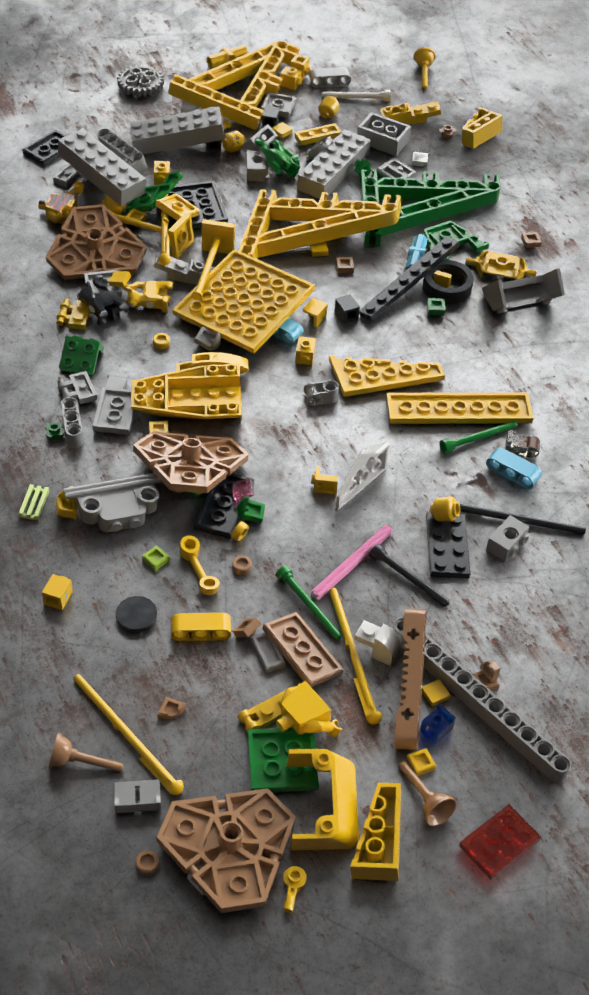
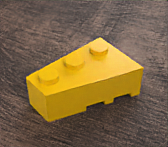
[462,107,503,149]

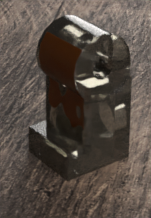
[505,430,540,458]

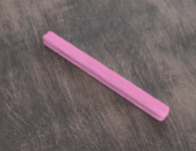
[311,525,392,600]

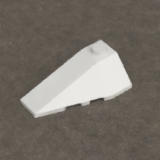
[335,442,390,510]

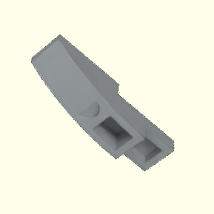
[153,252,215,284]

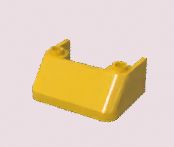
[287,749,359,850]

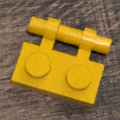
[56,298,91,330]

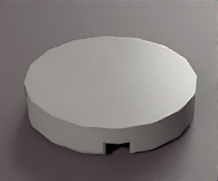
[305,136,333,159]

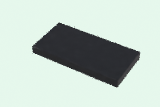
[194,473,254,539]

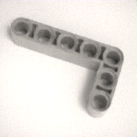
[97,128,148,174]

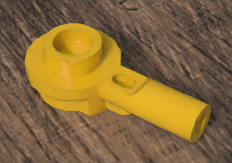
[283,866,307,913]

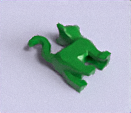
[254,139,301,178]

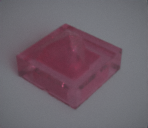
[232,477,254,502]

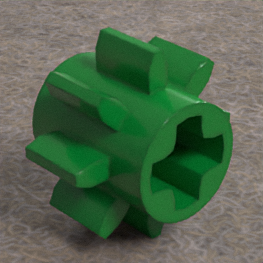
[353,158,372,176]

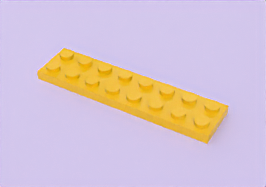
[386,393,534,424]

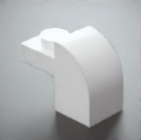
[354,620,400,666]

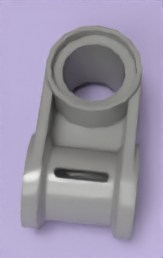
[303,380,339,406]

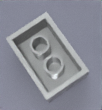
[357,112,411,156]

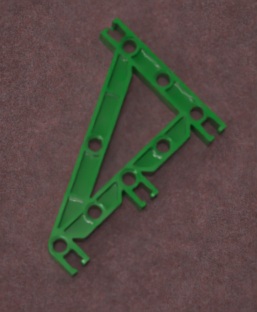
[360,169,501,247]

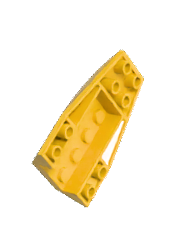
[131,363,242,419]

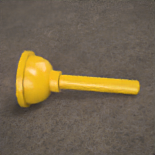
[413,47,436,90]

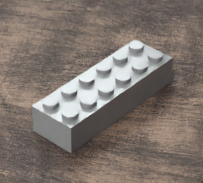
[130,106,225,154]
[58,128,146,206]
[297,130,371,199]

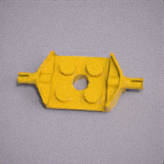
[465,251,537,280]

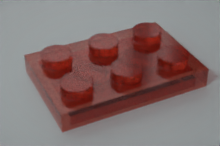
[459,804,541,880]

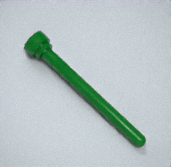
[439,421,518,454]
[275,565,341,640]

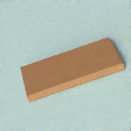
[262,612,344,687]

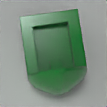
[236,496,265,524]

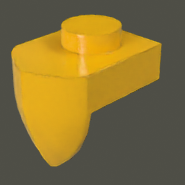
[55,486,78,519]

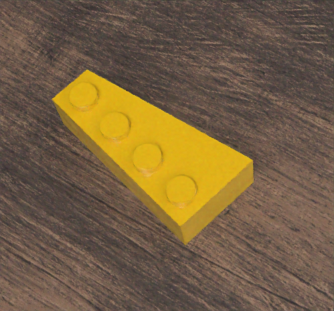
[350,783,402,881]

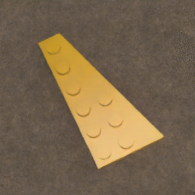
[329,355,445,397]

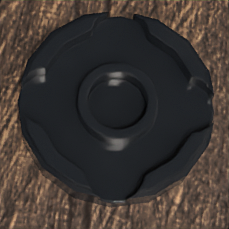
[116,596,157,633]

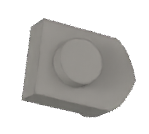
[194,326,221,351]

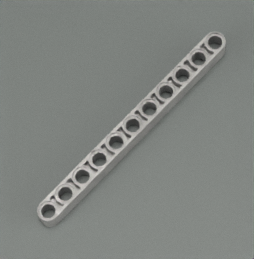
[393,617,571,783]

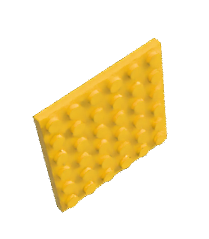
[172,249,315,354]

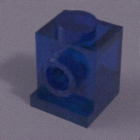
[420,704,456,744]

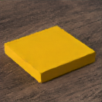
[155,194,200,221]

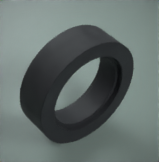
[423,260,474,304]

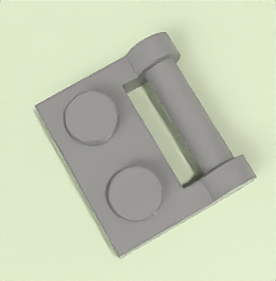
[376,158,416,178]

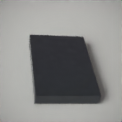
[22,129,66,166]

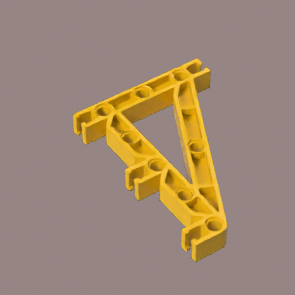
[168,41,300,130]
[238,190,401,259]

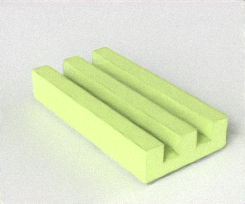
[19,484,49,520]

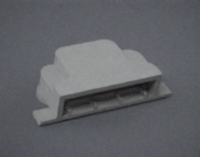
[63,473,162,532]

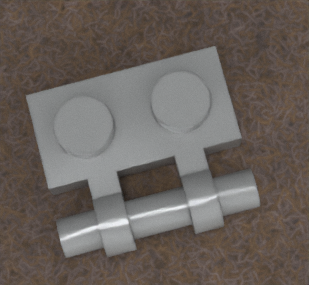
[57,371,97,404]

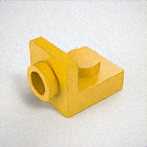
[311,466,338,495]

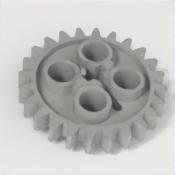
[117,65,164,97]

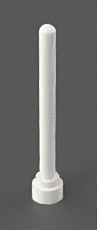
[321,90,390,102]

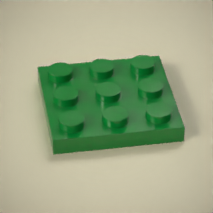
[248,728,319,792]

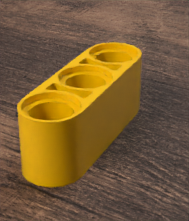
[171,613,231,641]

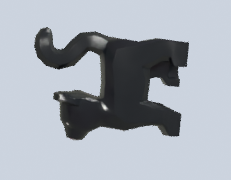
[77,275,129,326]

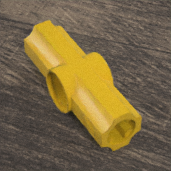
[206,45,248,69]

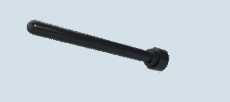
[369,544,450,606]

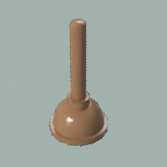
[48,733,124,772]
[398,762,457,826]

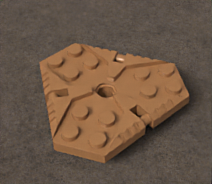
[46,204,147,280]
[133,432,249,494]
[156,788,296,913]

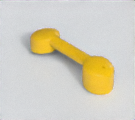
[179,535,220,595]

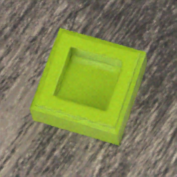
[142,545,170,571]

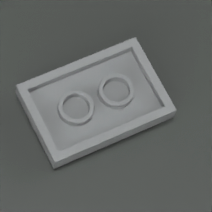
[92,387,135,435]

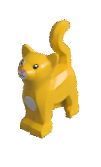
[122,281,173,313]

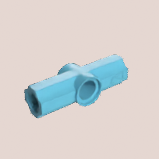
[405,234,428,271]

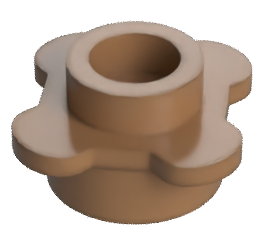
[439,125,457,138]

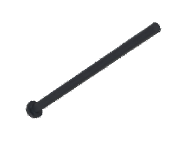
[459,503,586,535]

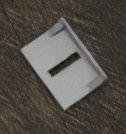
[114,779,161,813]

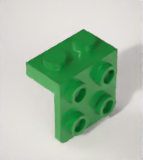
[59,335,104,376]

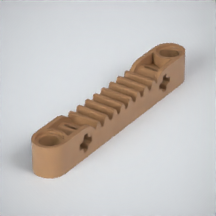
[395,609,427,750]

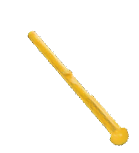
[158,194,171,266]
[329,588,382,725]
[73,674,184,795]

